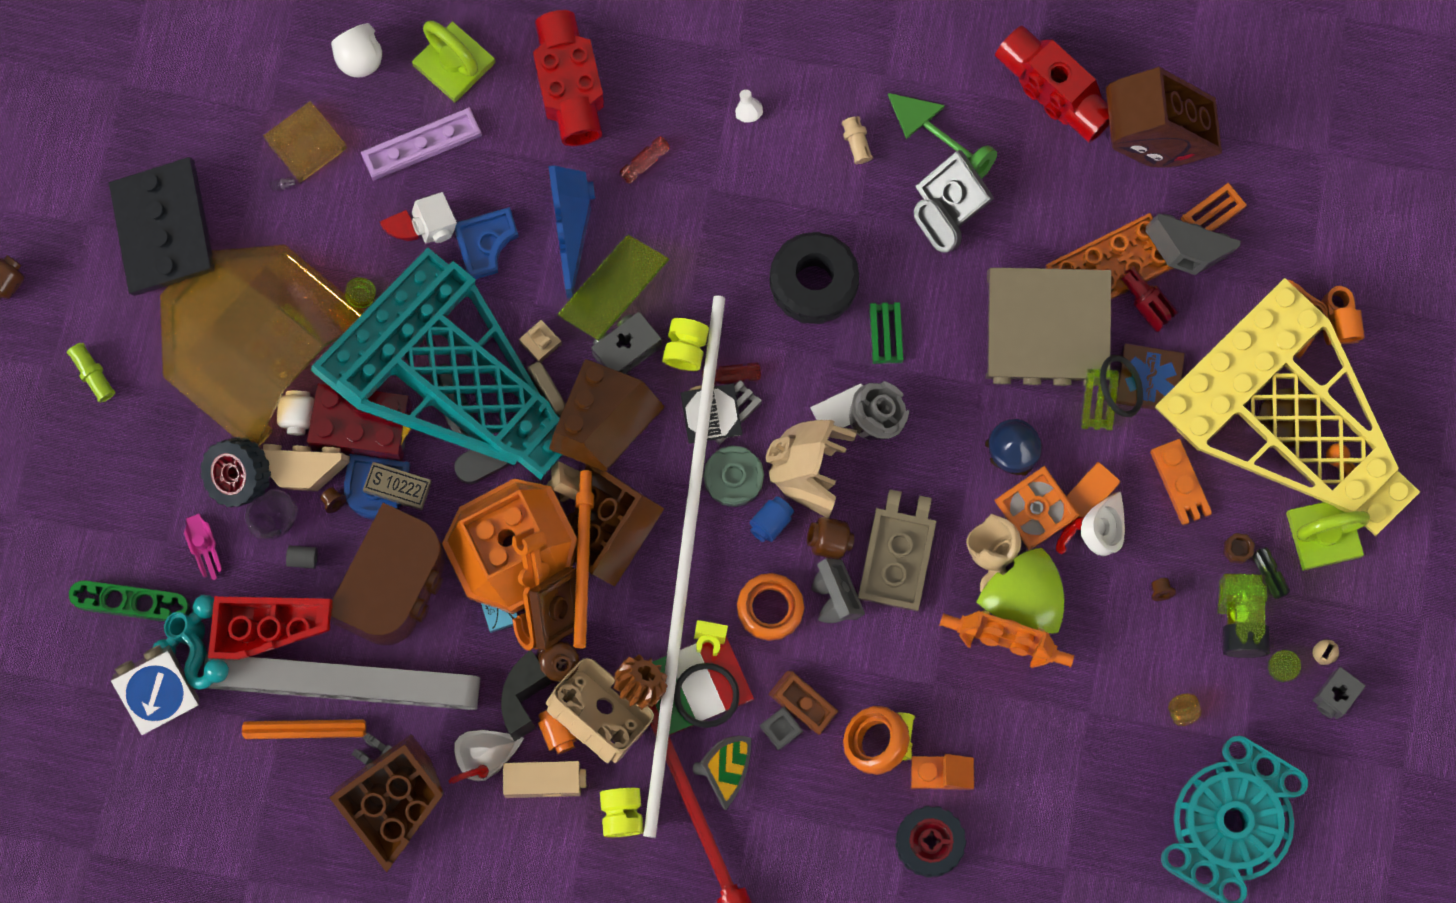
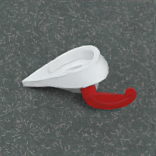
[1056,491,1125,556]
[448,730,524,784]

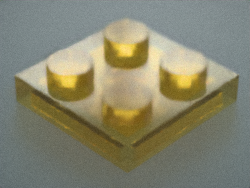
[263,101,347,183]

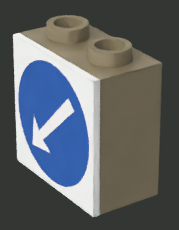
[111,645,199,735]

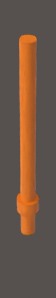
[573,470,595,648]

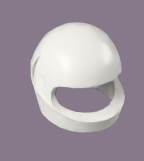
[331,23,382,78]

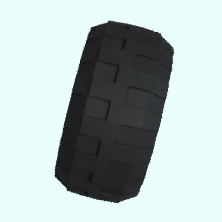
[769,232,859,324]

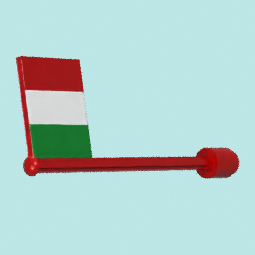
[648,637,754,903]

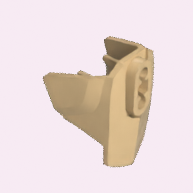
[766,420,857,518]

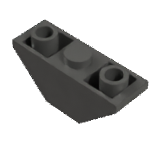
[1145,214,1241,275]

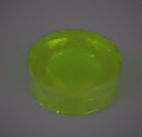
[345,277,376,308]
[1268,650,1301,682]

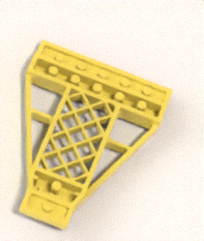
[1155,278,1420,536]

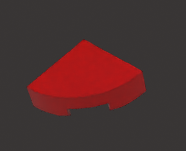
[379,210,420,241]

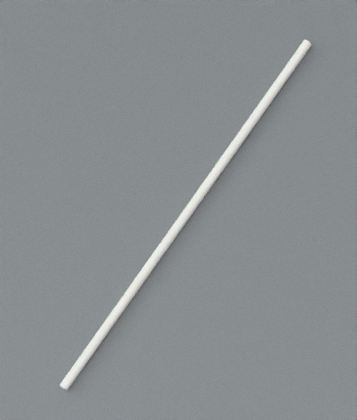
[643,296,725,838]

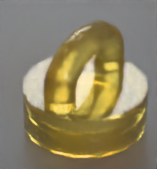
[1168,693,1202,726]

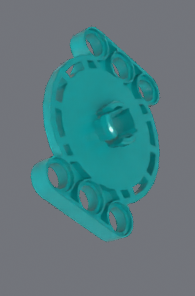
[1161,736,1308,903]

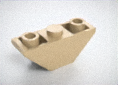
[261,444,350,491]

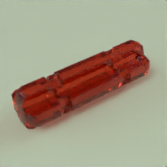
[619,136,670,184]
[702,362,761,385]

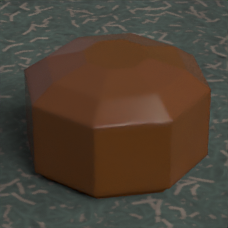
[1223,533,1255,564]

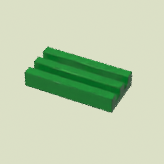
[870,302,903,364]

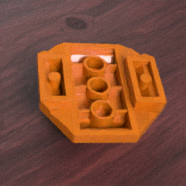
[442,479,578,614]

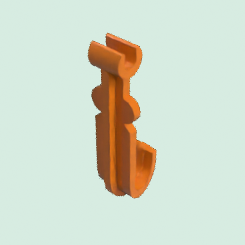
[512,527,550,651]

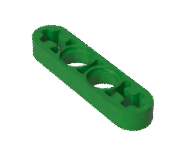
[69,581,190,621]

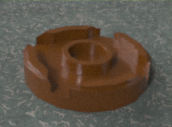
[1258,388,1317,449]

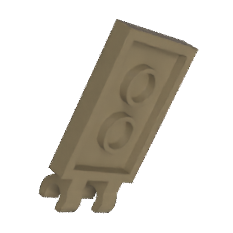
[858,489,936,612]

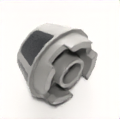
[849,381,909,440]

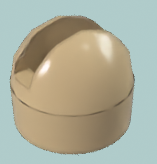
[1313,639,1339,665]

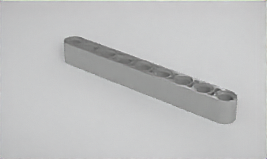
[203,654,480,710]

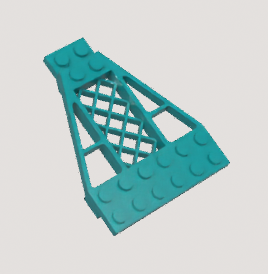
[311,247,562,480]

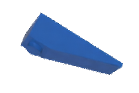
[549,165,595,298]

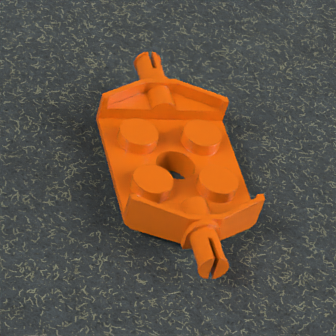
[939,610,1075,668]

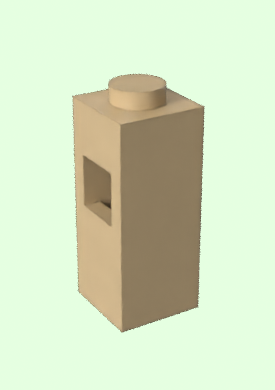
[503,761,586,798]

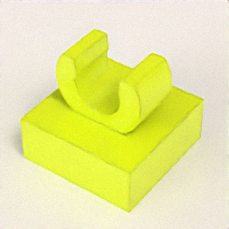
[694,620,728,656]

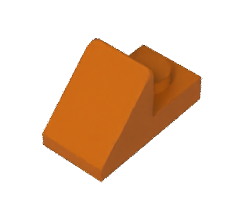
[911,754,974,790]

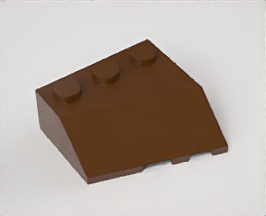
[549,359,665,471]
[568,464,664,587]
[329,734,444,873]

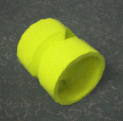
[662,318,709,371]
[600,788,644,838]

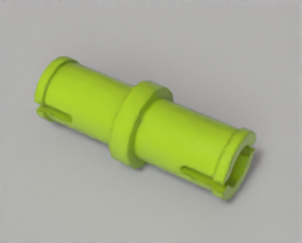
[67,342,116,403]

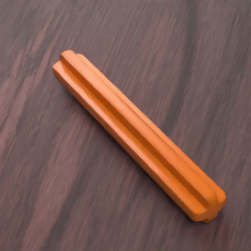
[242,719,367,739]

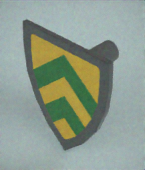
[693,735,751,810]

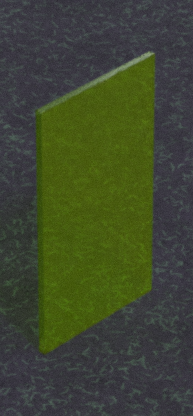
[558,235,669,341]

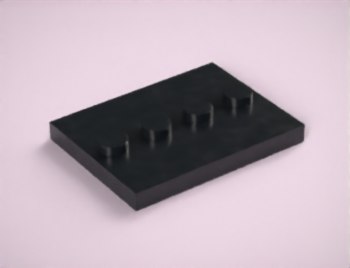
[109,157,215,296]

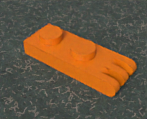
[1150,439,1212,525]

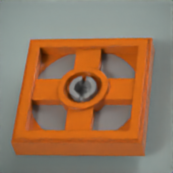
[994,466,1080,550]

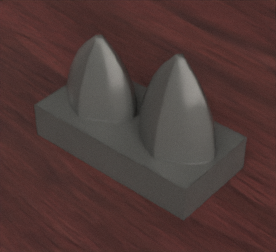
[811,558,865,623]

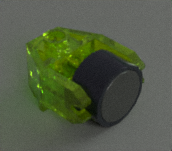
[1218,574,1270,658]

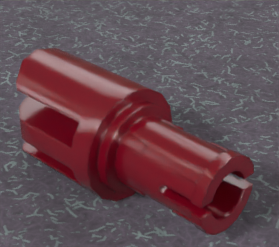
[1119,266,1179,332]

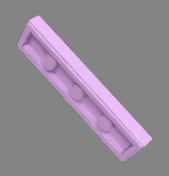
[361,107,482,181]

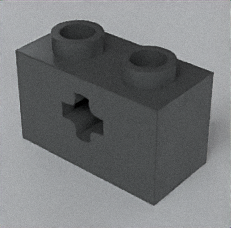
[591,312,662,374]

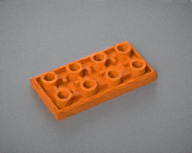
[1045,213,1173,299]

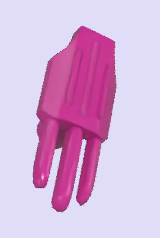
[184,514,222,580]

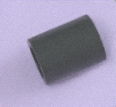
[286,545,318,569]

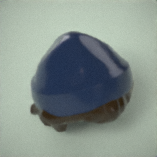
[985,419,1042,476]

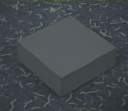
[759,707,803,751]

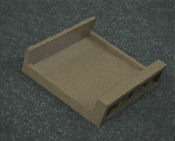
[985,268,1111,386]

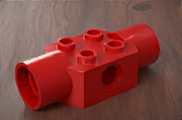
[533,10,604,146]
[995,25,1110,143]

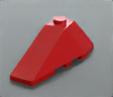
[208,596,332,660]

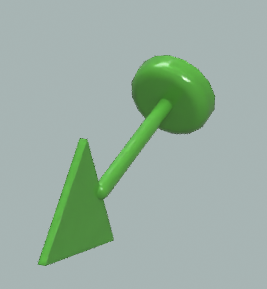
[888,93,997,179]

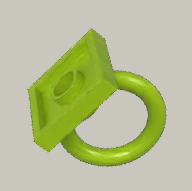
[412,20,496,103]
[1286,502,1370,571]

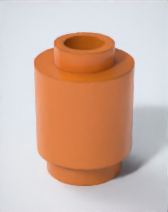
[538,710,578,754]

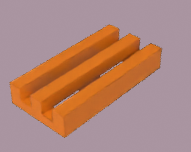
[1181,183,1247,232]

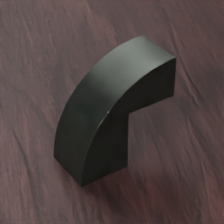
[501,650,552,741]

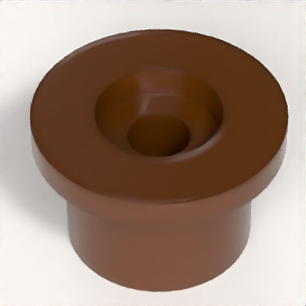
[320,487,347,513]
[1151,578,1176,601]

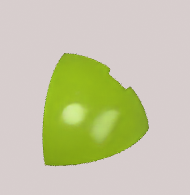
[976,548,1064,633]

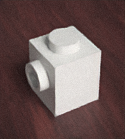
[412,192,457,244]

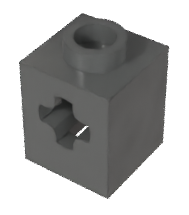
[1312,667,1365,719]

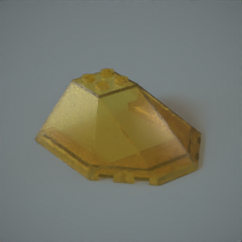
[160,245,365,447]

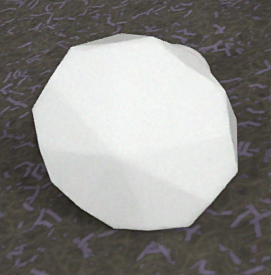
[735,90,763,123]

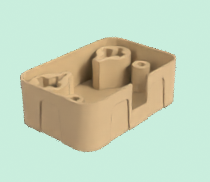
[545,658,654,763]

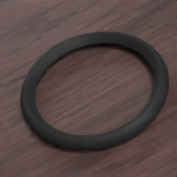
[1100,355,1143,417]
[674,663,739,728]

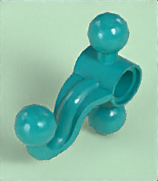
[152,595,229,690]

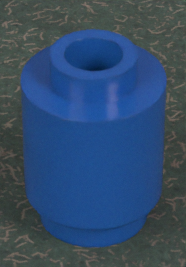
[749,496,794,542]

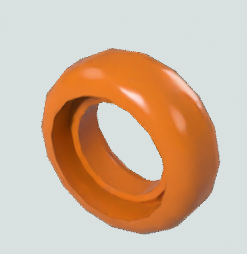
[737,573,805,641]
[843,706,910,775]

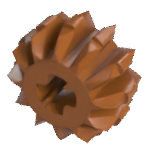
[613,654,668,710]

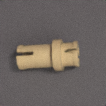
[842,116,873,165]

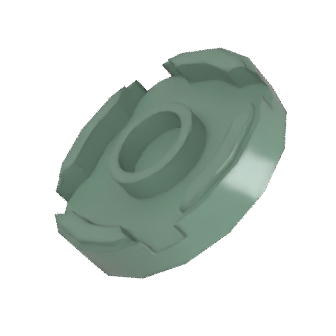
[703,445,764,507]

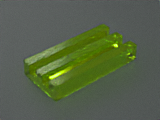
[1081,369,1119,430]

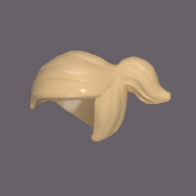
[966,514,1021,592]

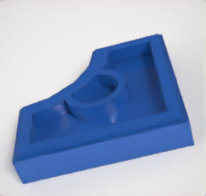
[455,207,519,279]

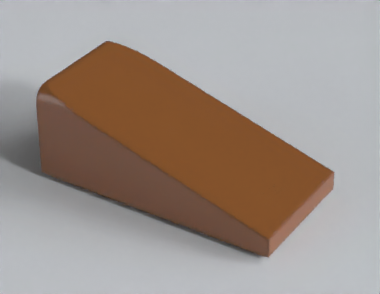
[768,671,838,735]

